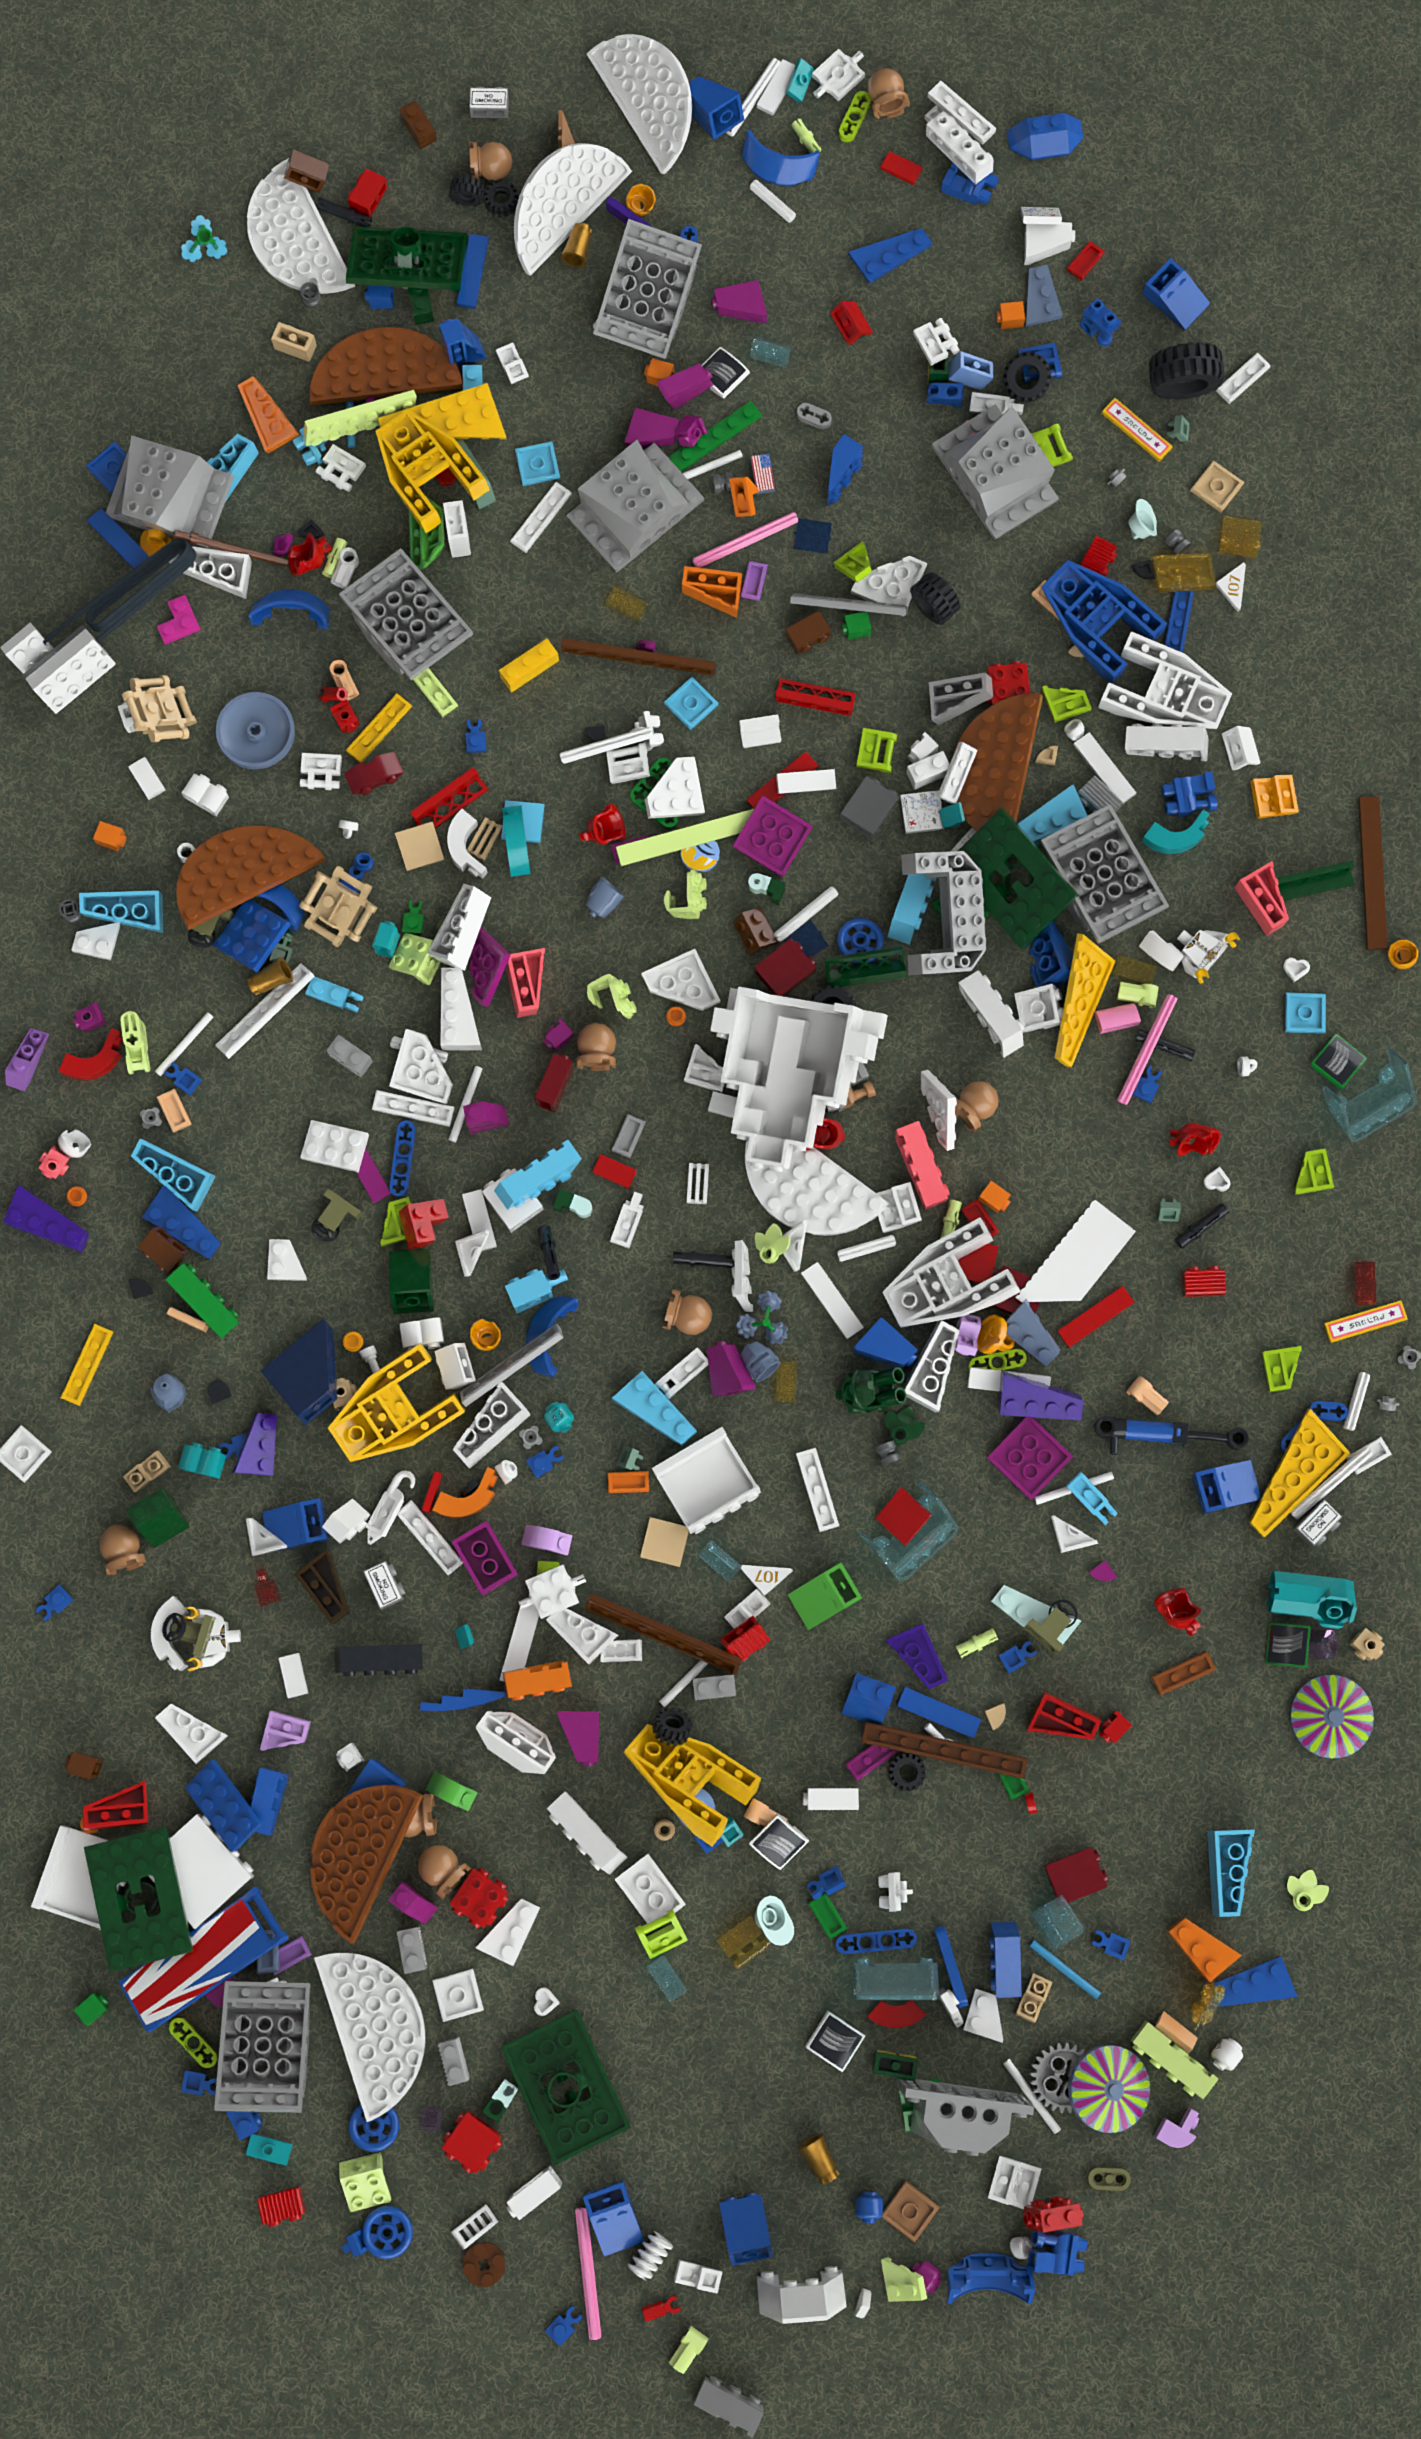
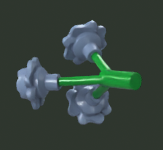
[736,1291,788,1345]

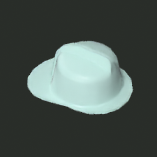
[1128,499,1157,539]
[755,1896,794,1946]

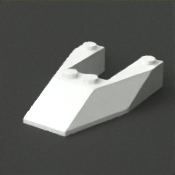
[1098,632,1232,729]
[883,1217,1021,1327]
[757,2266,846,2324]

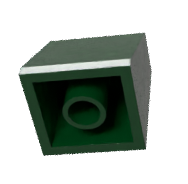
[389,1249,434,1314]
[126,1488,190,1548]

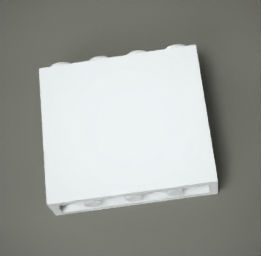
[652,1427,761,1534]
[149,1814,254,1929]
[31,1825,126,1930]

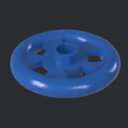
[837,918,884,964]
[348,2104,399,2152]
[362,2206,413,2259]

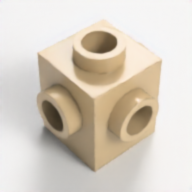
[333,1378,357,1411]
[1349,1628,1385,1661]

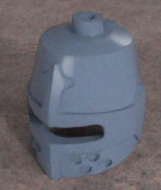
[585,877,624,918]
[740,1342,780,1382]
[150,1374,186,1413]

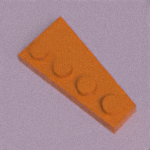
[237,376,300,453]

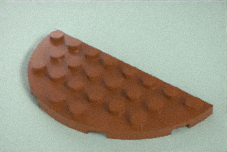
[310,327,463,406]
[951,693,1043,831]
[176,826,325,930]
[310,1785,424,1944]

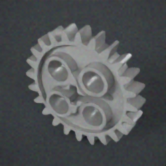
[1029,2042,1084,2113]

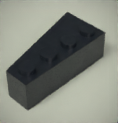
[335,1644,423,1676]

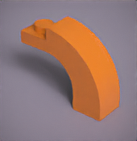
[433,1467,498,1518]

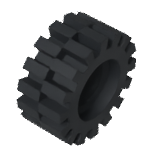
[449,176,485,207]
[484,179,518,217]
[652,1707,692,1746]
[888,1753,926,1791]

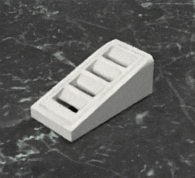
[451,2204,499,2250]

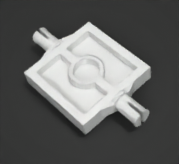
[812,49,865,101]
[518,1564,586,1619]

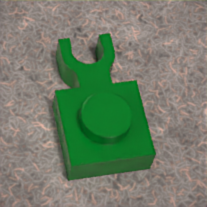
[402,900,424,935]

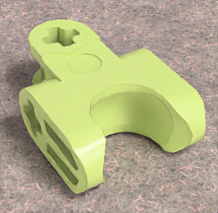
[120,1011,150,1074]

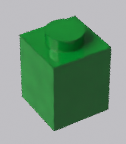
[841,611,871,640]
[74,1992,110,2026]

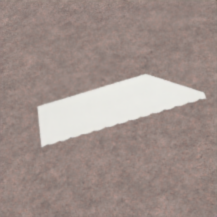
[1015,1200,1136,1302]

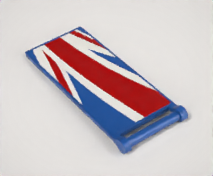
[119,1887,289,2033]

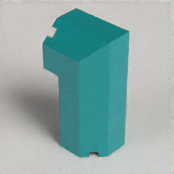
[1267,1571,1357,1629]

